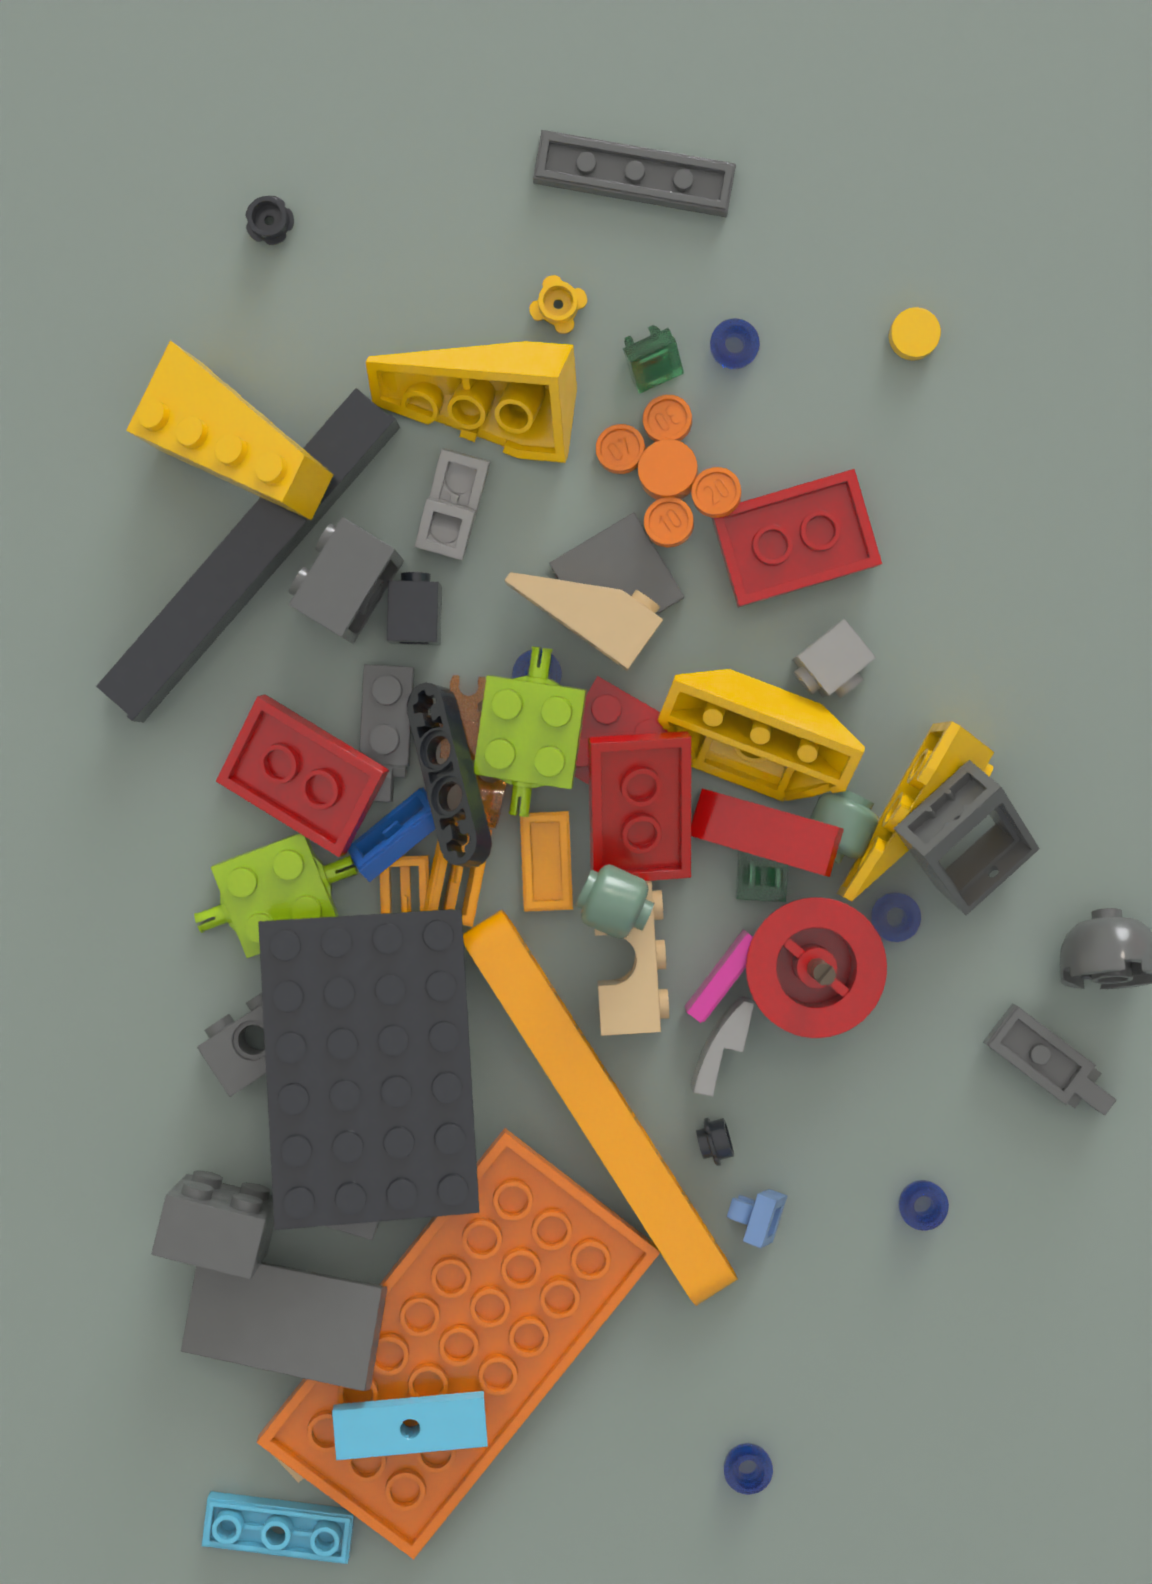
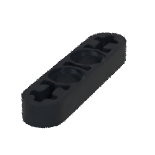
[407,682,492,868]

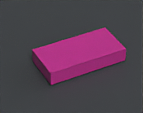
[684,929,753,1023]

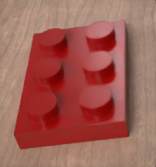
[711,469,882,608]
[216,694,389,857]
[588,731,691,881]

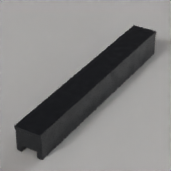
[96,388,400,723]

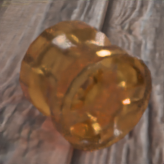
[476,775,507,829]

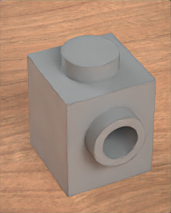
[792,619,876,698]

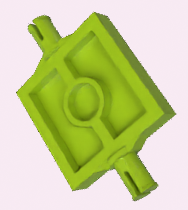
[474,646,587,817]
[194,833,358,958]

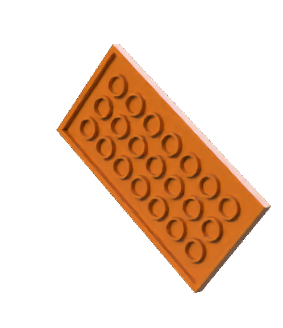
[256,1128,660,1560]

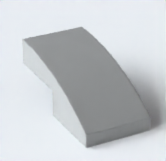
[414,448,491,560]
[690,996,754,1097]

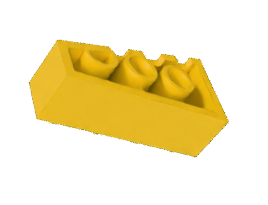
[126,340,333,520]

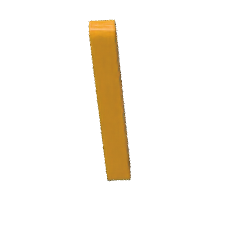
[463,909,738,1306]

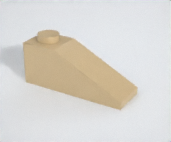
[504,572,663,671]

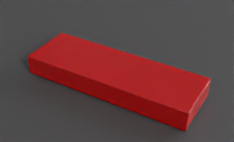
[691,788,844,877]

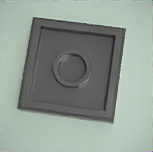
[549,512,684,615]

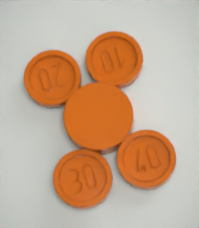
[596,395,742,548]

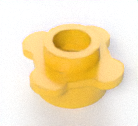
[529,275,587,334]

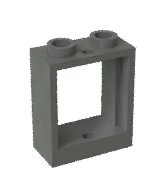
[893,760,1040,915]

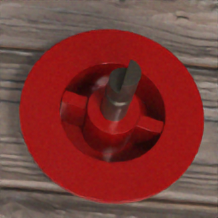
[746,897,887,1038]

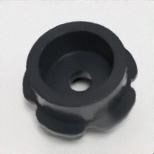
[246,196,294,245]
[696,1118,734,1166]

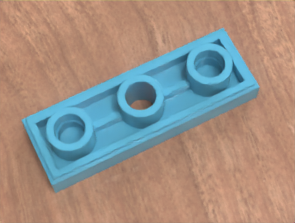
[332,1391,488,1460]
[202,1491,355,1564]

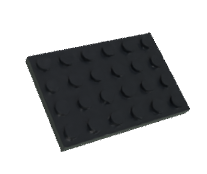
[258,909,479,1230]

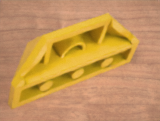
[658,669,865,802]

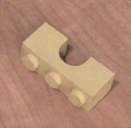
[594,881,669,1036]

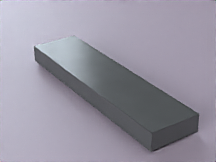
[533,130,736,218]

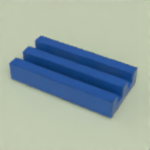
[348,787,435,882]

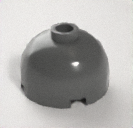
[1060,908,1152,989]

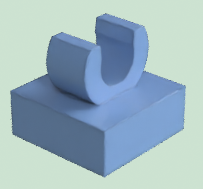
[727,1189,787,1248]

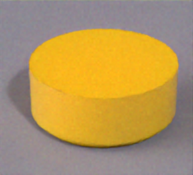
[889,307,941,361]

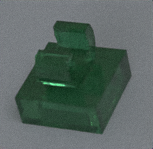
[623,325,684,394]
[735,850,788,902]

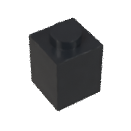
[387,572,442,645]

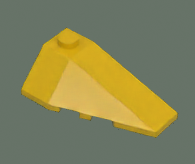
[365,341,577,463]
[836,721,994,902]

